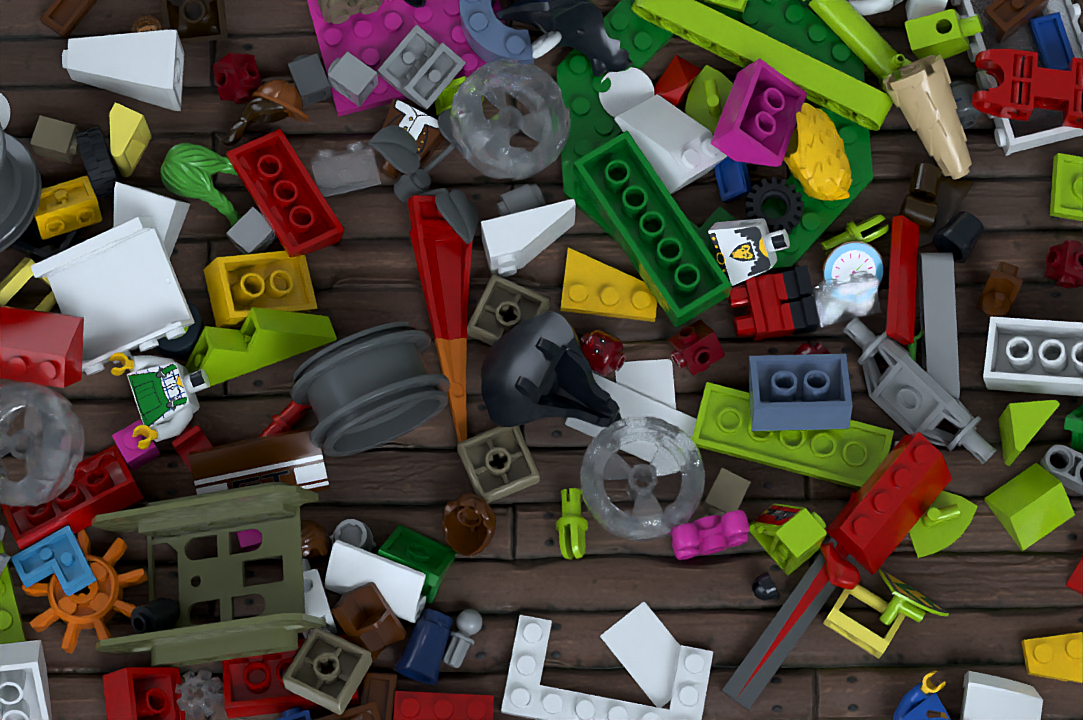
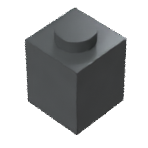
[288,53,333,107]

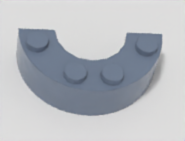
[459,0,534,73]

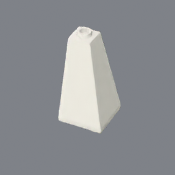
[62,30,185,111]
[114,182,190,259]

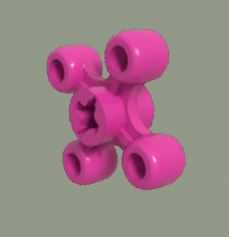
[671,510,750,560]

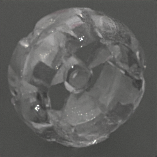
[450,58,571,181]
[0,382,85,507]
[580,415,705,542]

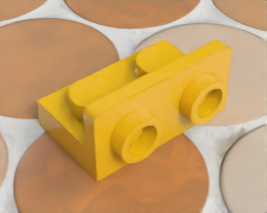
[34,175,102,240]

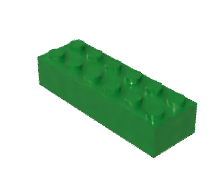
[573,131,732,328]

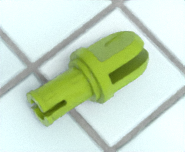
[821,214,889,256]
[556,488,588,560]

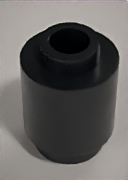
[131,597,180,634]

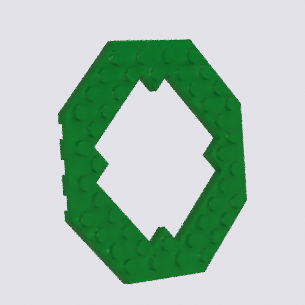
[556,0,873,271]

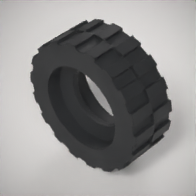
[75,125,120,199]

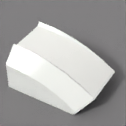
[960,671,1043,720]

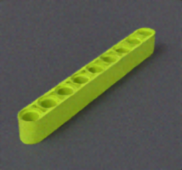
[631,0,893,131]

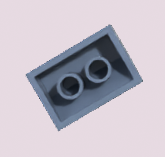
[749,354,853,431]

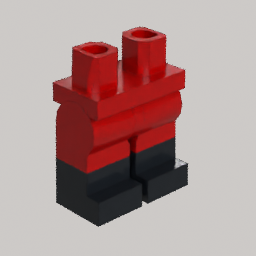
[727,265,820,341]

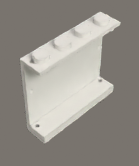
[31,216,195,376]

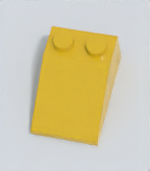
[203,251,318,329]

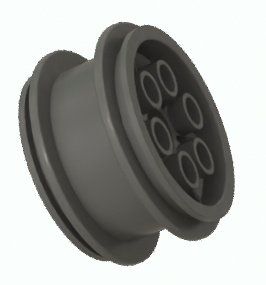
[291,322,450,457]

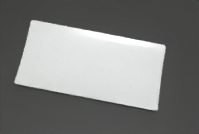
[565,373,697,473]

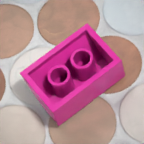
[710,58,807,167]

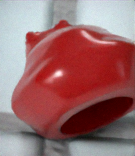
[820,542,861,590]

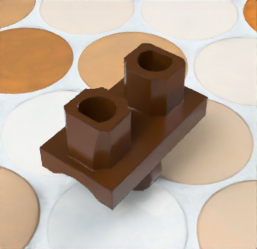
[976,262,1023,318]

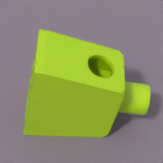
[904,9,984,60]

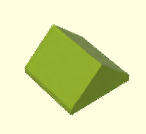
[998,400,1060,467]
[984,463,1075,552]

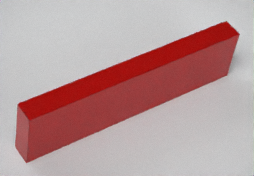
[886,215,919,345]

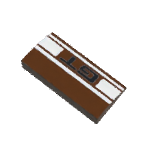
[188,425,330,495]

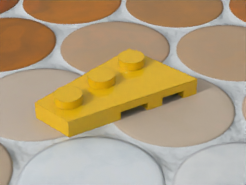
[560,247,657,322]
[1021,632,1083,683]

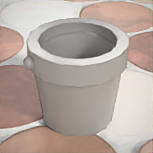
[329,519,376,552]

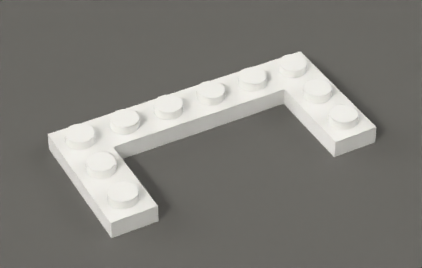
[501,615,713,720]

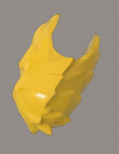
[783,103,853,201]

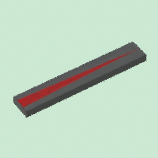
[721,537,855,711]

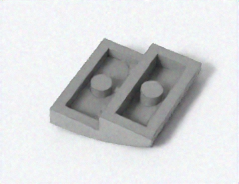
[376,24,466,110]

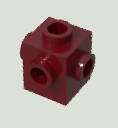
[211,52,262,104]
[1045,240,1083,288]
[668,319,725,376]

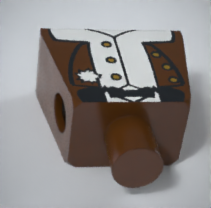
[378,98,445,179]

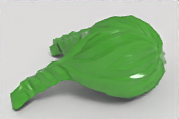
[160,143,242,227]

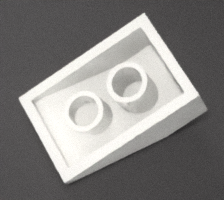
[614,94,727,194]
[481,199,576,277]
[0,640,52,720]

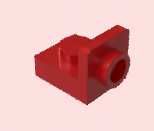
[172,425,213,475]

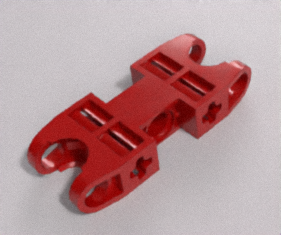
[972,49,1083,129]

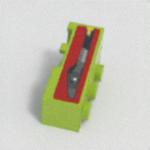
[749,503,827,576]

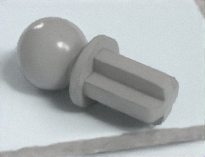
[443,609,482,668]

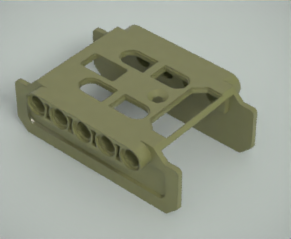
[91,482,325,667]

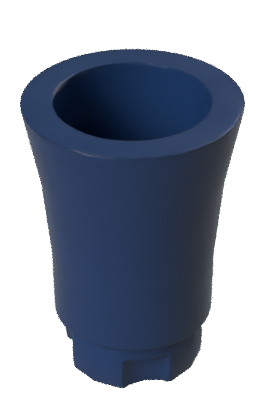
[394,609,453,685]

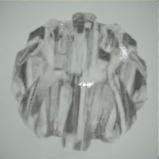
[175,669,224,719]

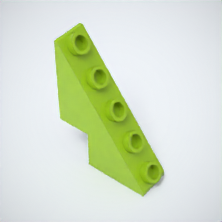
[185,307,337,387]

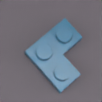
[10,525,97,596]

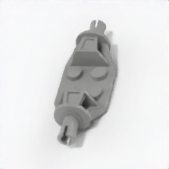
[843,317,997,465]

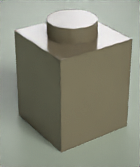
[30,115,80,164]
[703,468,751,517]

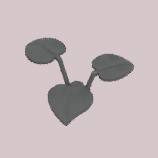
[368,109,480,245]

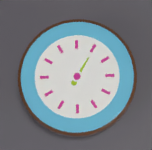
[822,240,884,303]

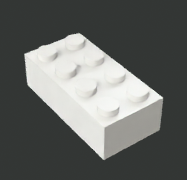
[983,317,1083,396]

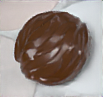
[442,493,496,557]
[301,520,332,559]

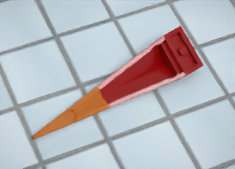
[408,195,473,442]

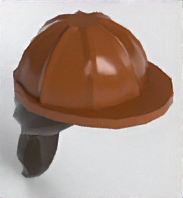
[223,79,310,146]

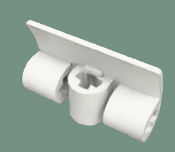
[325,540,426,624]

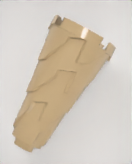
[883,54,972,179]

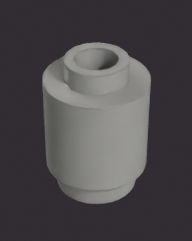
[497,183,546,217]

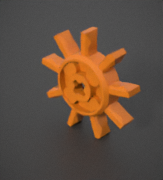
[22,529,148,654]

